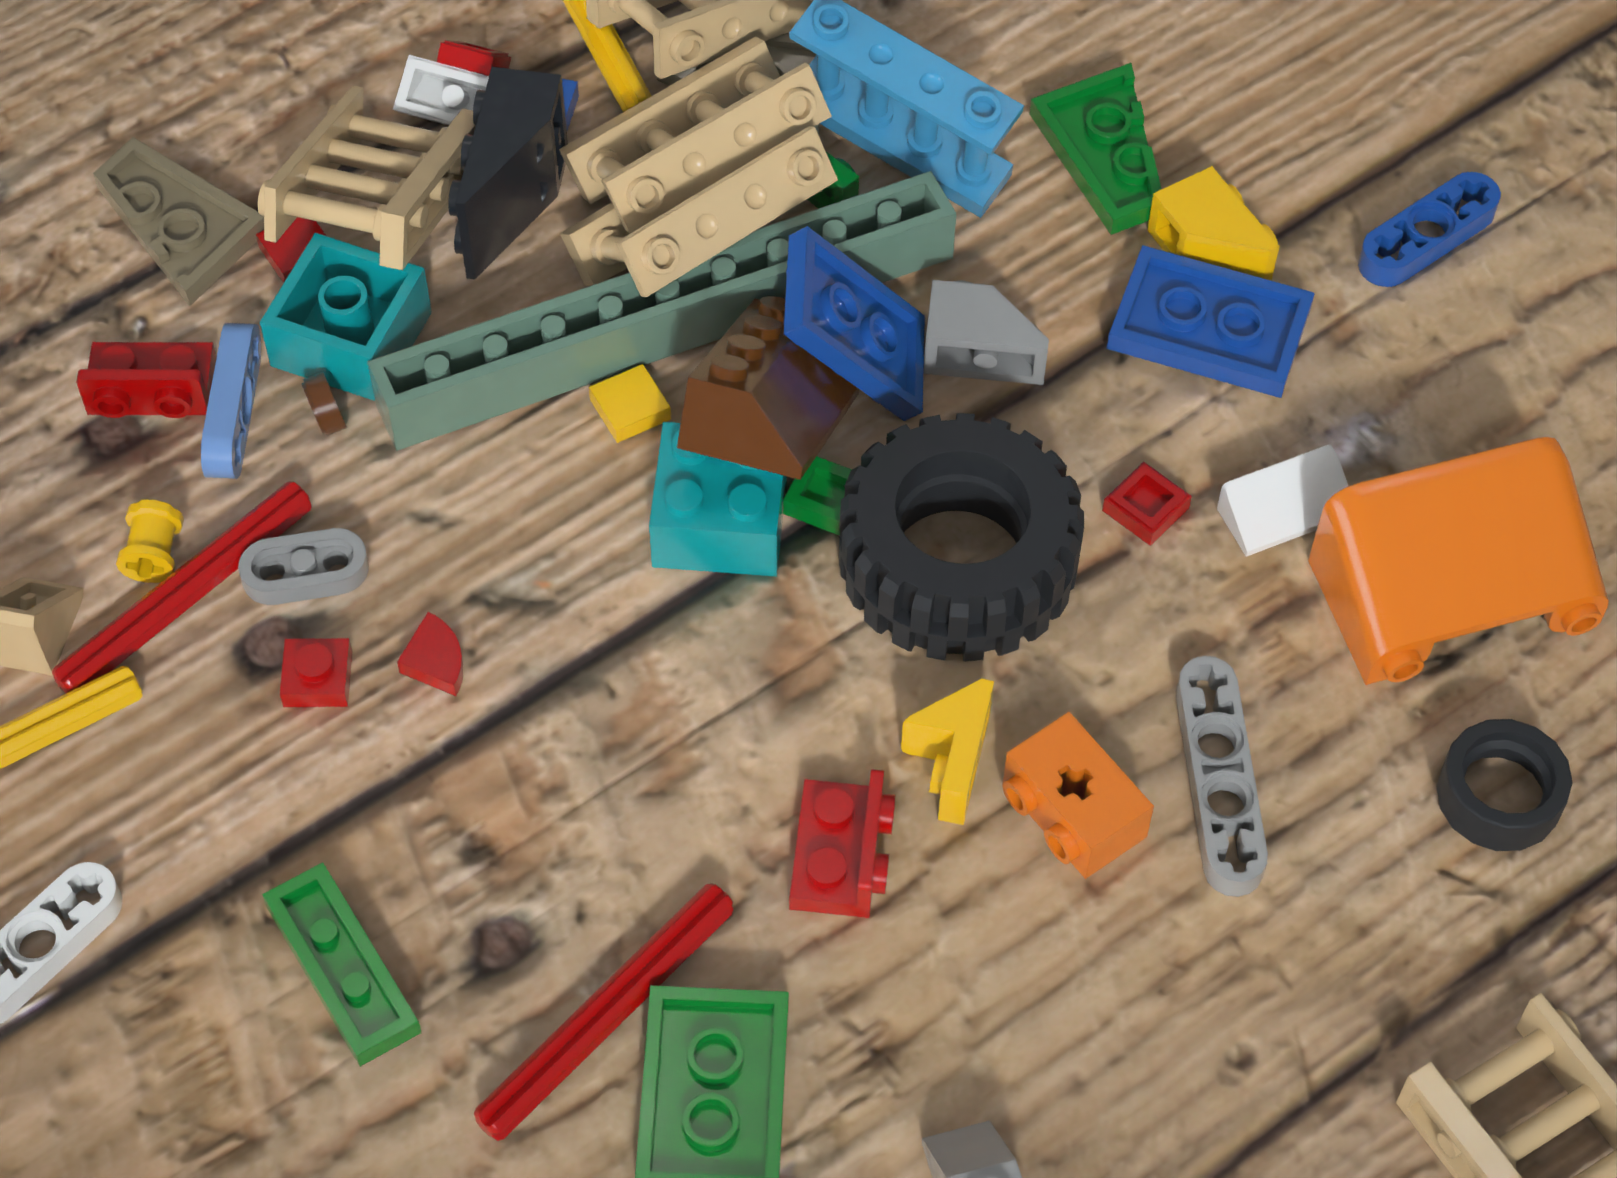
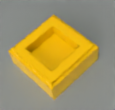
[589,364,671,443]

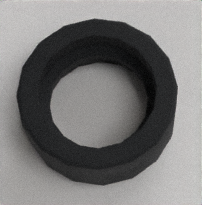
[1436,719,1573,851]

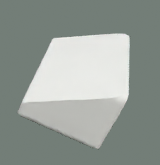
[393,55,489,125]
[1217,445,1348,557]

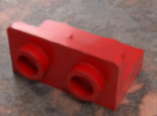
[76,342,217,418]
[789,769,896,918]

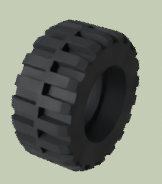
[839,413,1084,662]

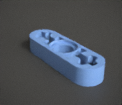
[201,323,261,479]

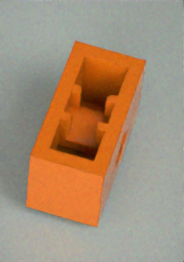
[1002,712,1154,879]

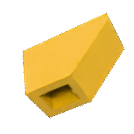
[1147,166,1280,281]

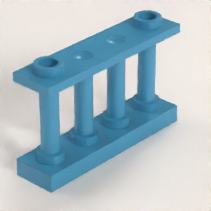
[789,0,1024,218]

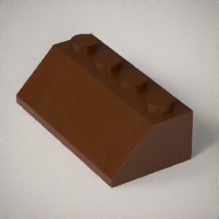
[677,296,860,480]

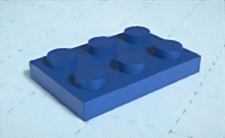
[784,226,925,421]
[1107,245,1315,398]

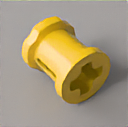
[116,499,184,583]

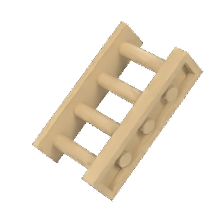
[586,0,849,79]
[559,36,832,234]
[258,85,476,271]
[560,126,838,297]
[1396,993,1617,1178]

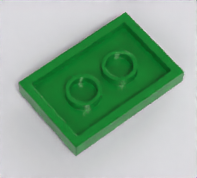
[635,985,789,1178]

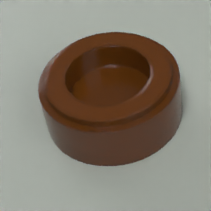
[301,371,347,436]

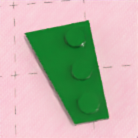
[1029,63,1162,235]

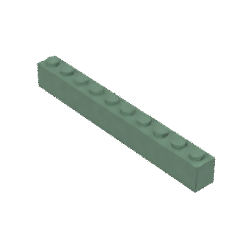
[367,171,956,451]

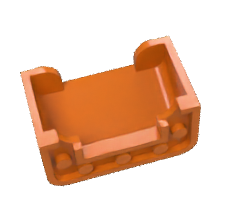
[1308,437,1609,685]

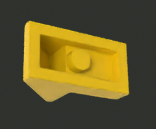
[901,678,994,825]

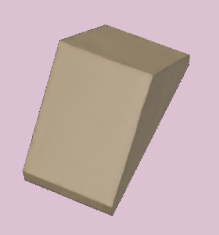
[0,577,83,676]

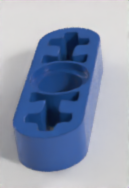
[1358,172,1501,287]

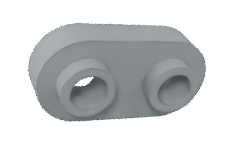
[238,528,369,605]

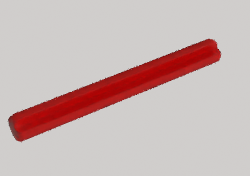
[52,481,312,693]
[474,883,734,1141]

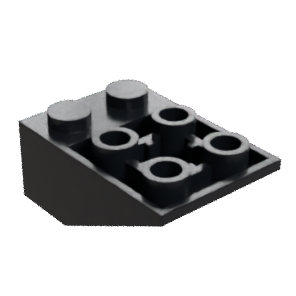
[448,67,568,280]

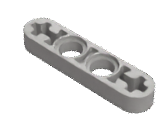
[1176,656,1268,897]

